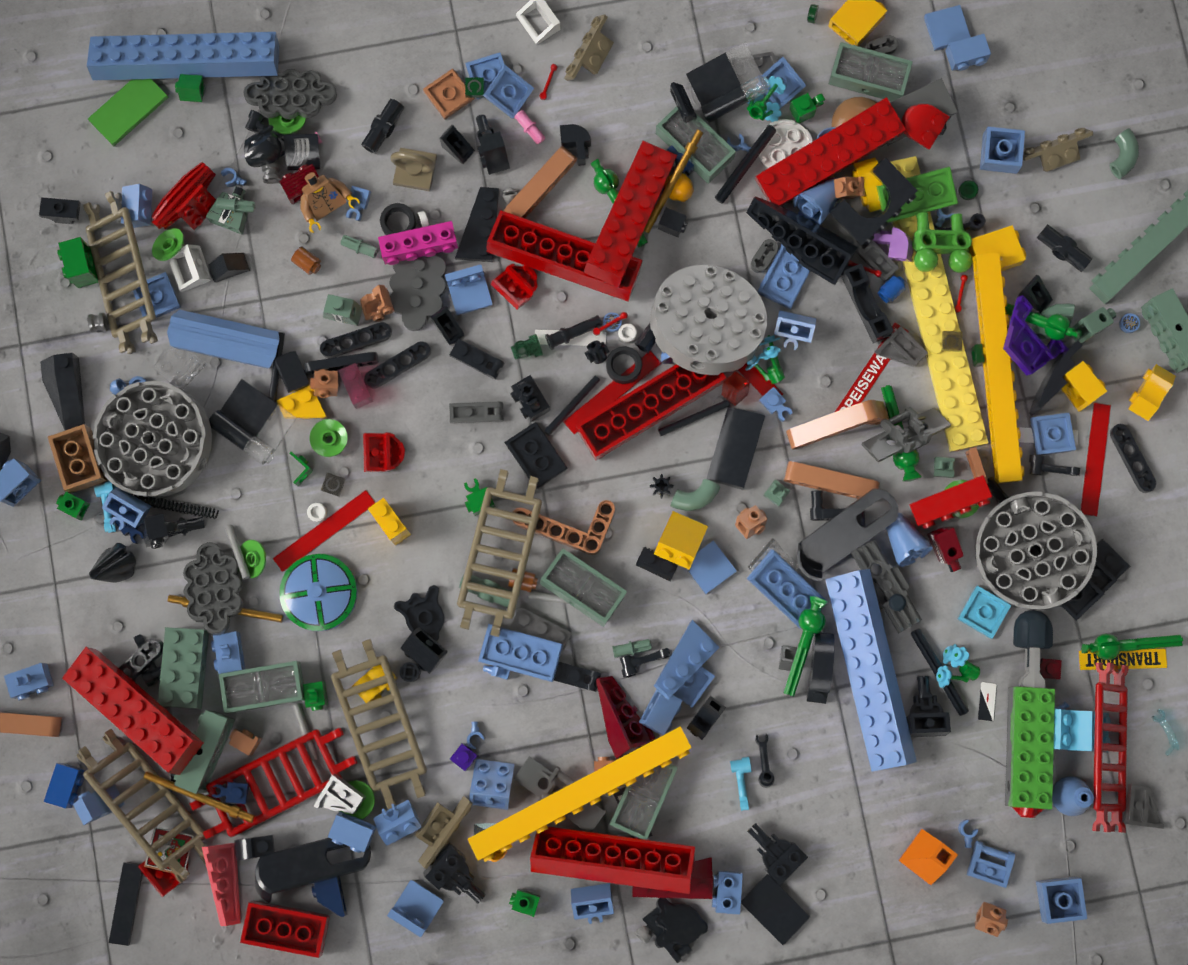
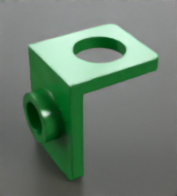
[289,452,313,487]

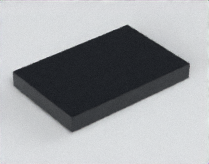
[504,422,568,490]
[741,874,810,945]

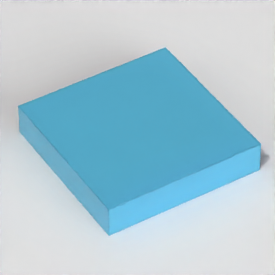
[957,586,1011,639]

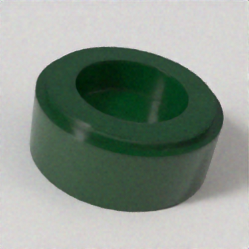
[807,4,819,24]
[959,180,979,200]

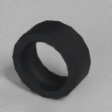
[380,203,417,235]
[606,346,642,384]

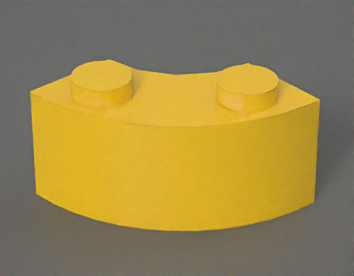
[852,157,882,212]
[1128,364,1176,421]

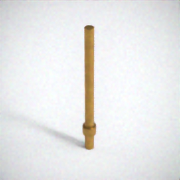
[644,129,703,233]
[168,594,284,623]
[143,771,255,823]

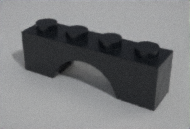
[841,263,894,343]

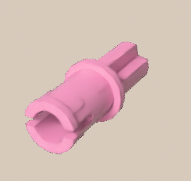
[514,110,545,144]

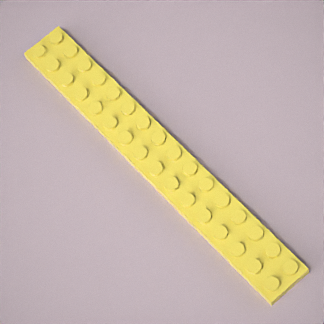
[890,156,988,452]

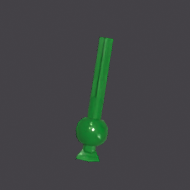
[591,159,648,248]
[1005,303,1082,340]
[881,385,922,482]
[783,596,828,697]
[1081,633,1183,660]

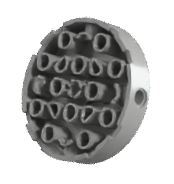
[650,265,767,375]
[93,381,212,498]
[975,492,1097,610]

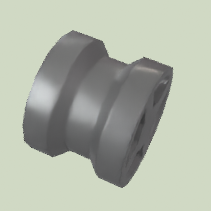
[262,163,282,184]
[87,312,108,333]

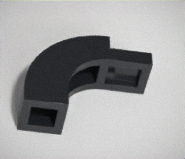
[806,632,834,704]

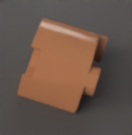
[360,285,394,322]

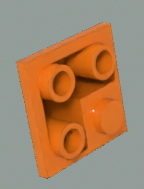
[898,829,958,885]

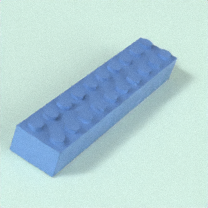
[87,32,280,80]
[825,569,917,772]

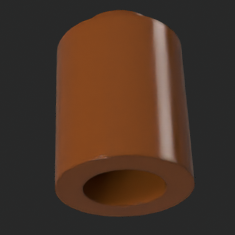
[291,246,321,275]
[508,568,538,592]

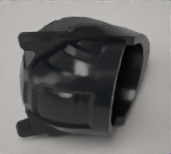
[244,125,285,168]

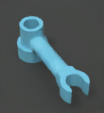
[94,481,117,533]
[730,757,752,811]

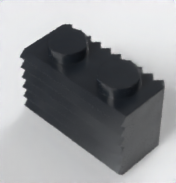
[636,547,678,582]
[400,627,448,674]

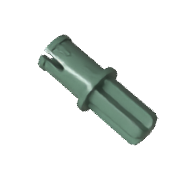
[216,197,255,213]
[340,235,378,258]
[612,639,652,658]

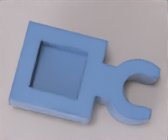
[346,186,371,221]
[759,387,793,422]

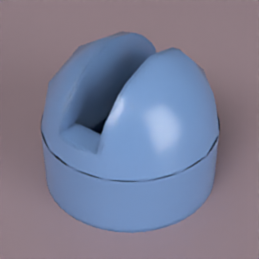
[110,378,126,395]

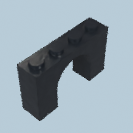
[829,158,918,245]

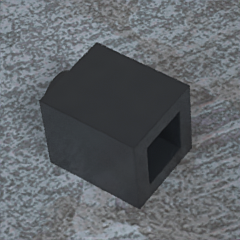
[658,207,688,238]

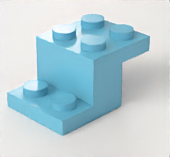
[1054,709,1111,753]

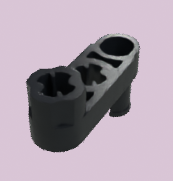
[810,490,866,527]

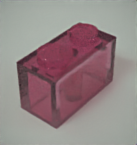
[338,363,374,409]

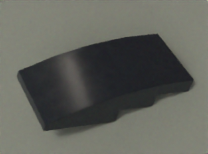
[1029,340,1083,416]
[1060,539,1131,621]

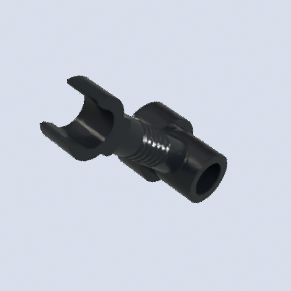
[245,110,290,141]
[935,213,986,231]
[1029,455,1080,476]
[133,634,161,687]
[620,648,670,678]
[755,734,774,788]

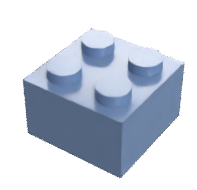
[980,127,1025,174]
[0,458,42,507]
[1036,877,1087,924]

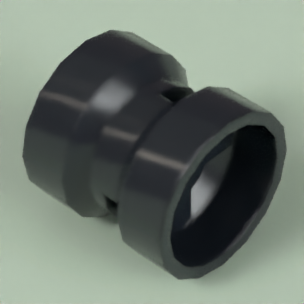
[400,662,421,682]

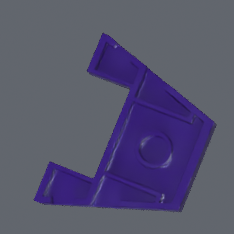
[1003,295,1068,376]

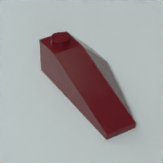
[596,676,656,759]

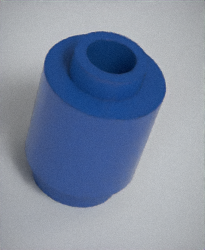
[877,276,906,303]

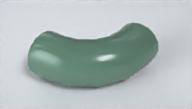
[1110,128,1139,179]
[1031,303,1075,339]
[670,479,721,511]

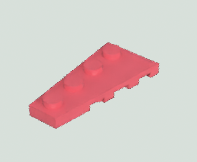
[202,843,241,926]

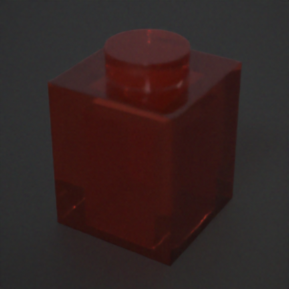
[721,371,750,406]

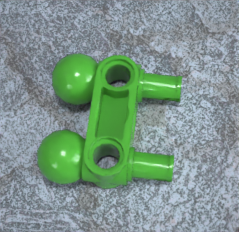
[912,212,972,273]

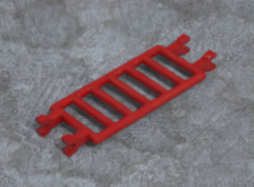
[1092,663,1129,833]
[189,728,358,839]

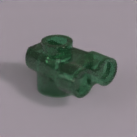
[511,334,543,360]

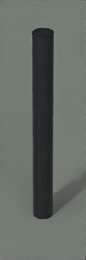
[269,332,285,402]
[544,375,600,436]
[658,399,730,436]

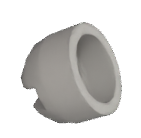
[503,187,518,204]
[635,926,652,944]

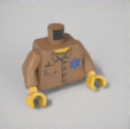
[300,173,360,233]

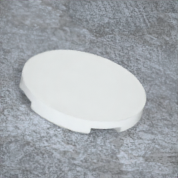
[759,119,813,169]

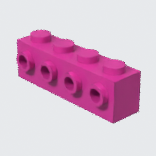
[378,221,458,265]

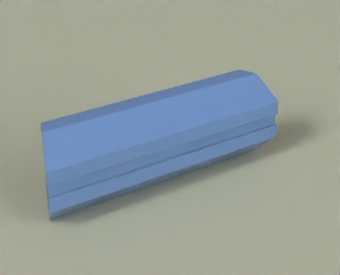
[167,309,279,369]

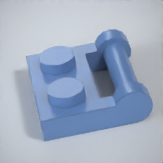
[966,841,1015,888]

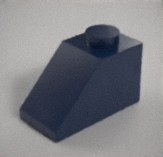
[311,877,348,917]

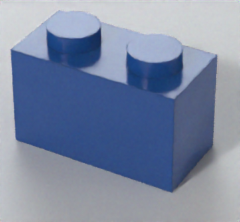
[44,763,84,809]

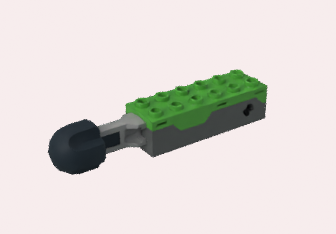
[1005,610,1055,818]

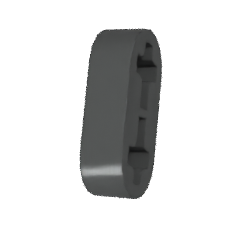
[864,35,898,55]
[751,239,778,273]

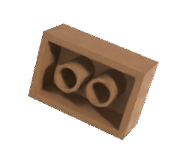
[48,424,107,494]

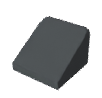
[779,646,797,671]

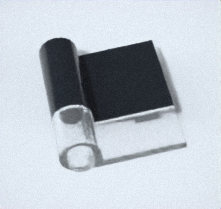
[686,42,771,123]
[209,379,297,465]

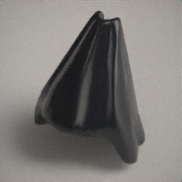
[89,543,136,583]

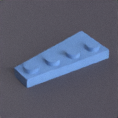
[654,620,720,700]

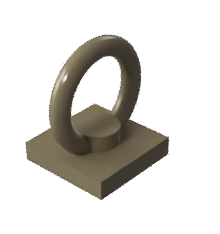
[390,148,437,192]

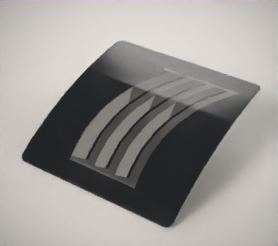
[284,134,321,171]

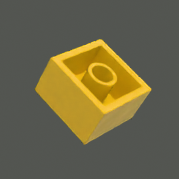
[1061,361,1107,412]

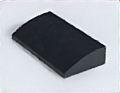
[707,407,765,490]

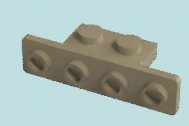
[564,14,614,81]
[1023,128,1093,172]
[415,796,473,869]

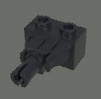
[476,114,510,175]
[510,375,550,422]
[141,514,205,549]
[906,676,951,737]
[747,823,808,885]
[423,843,486,904]

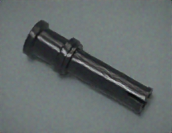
[545,315,602,350]

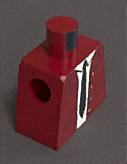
[927,527,964,572]

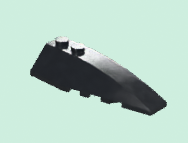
[746,196,858,285]

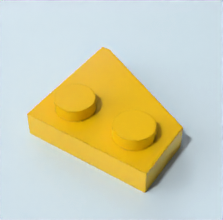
[277,385,327,419]

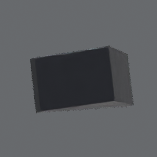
[439,125,475,164]
[208,253,250,283]
[1018,274,1053,313]
[431,306,465,345]

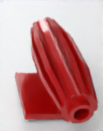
[151,162,216,230]

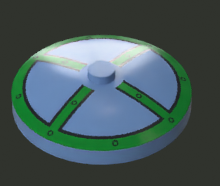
[279,554,358,631]

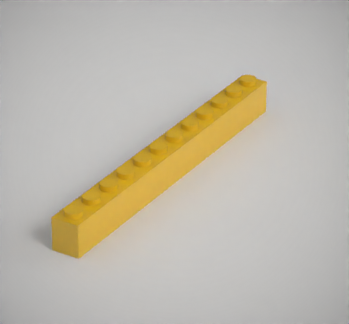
[972,252,1024,484]
[468,726,692,862]

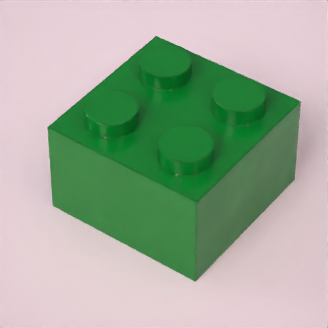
[57,237,99,288]

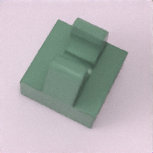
[933,457,955,478]
[763,480,790,507]

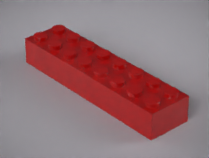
[755,97,906,207]
[583,141,677,288]
[487,210,643,302]
[576,364,726,461]
[62,647,204,775]
[530,827,695,894]

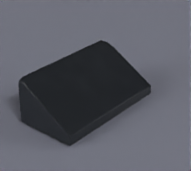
[670,82,697,123]
[274,351,310,393]

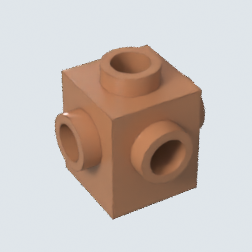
[310,369,338,398]
[735,505,767,539]
[975,902,1008,937]

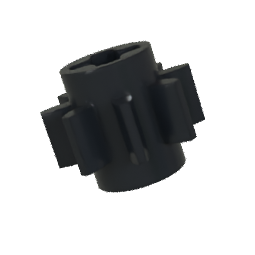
[584,340,610,364]
[650,474,674,499]

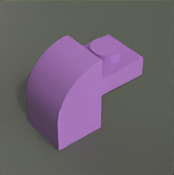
[872,227,913,262]

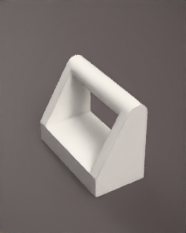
[516,0,560,45]
[169,244,212,292]

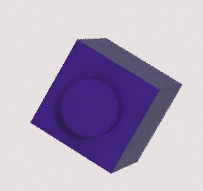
[450,743,479,771]

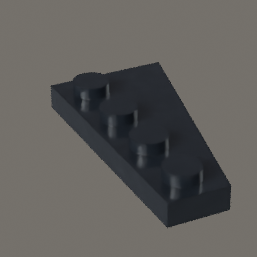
[455,187,499,262]

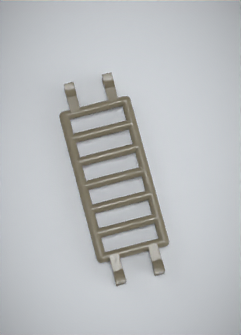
[83,191,158,354]
[457,469,542,637]
[331,639,427,809]
[76,729,206,884]

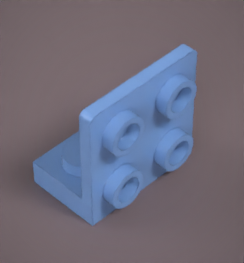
[445,264,492,315]
[469,759,514,810]
[387,880,444,938]

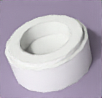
[417,211,429,227]
[618,324,637,343]
[307,503,327,522]

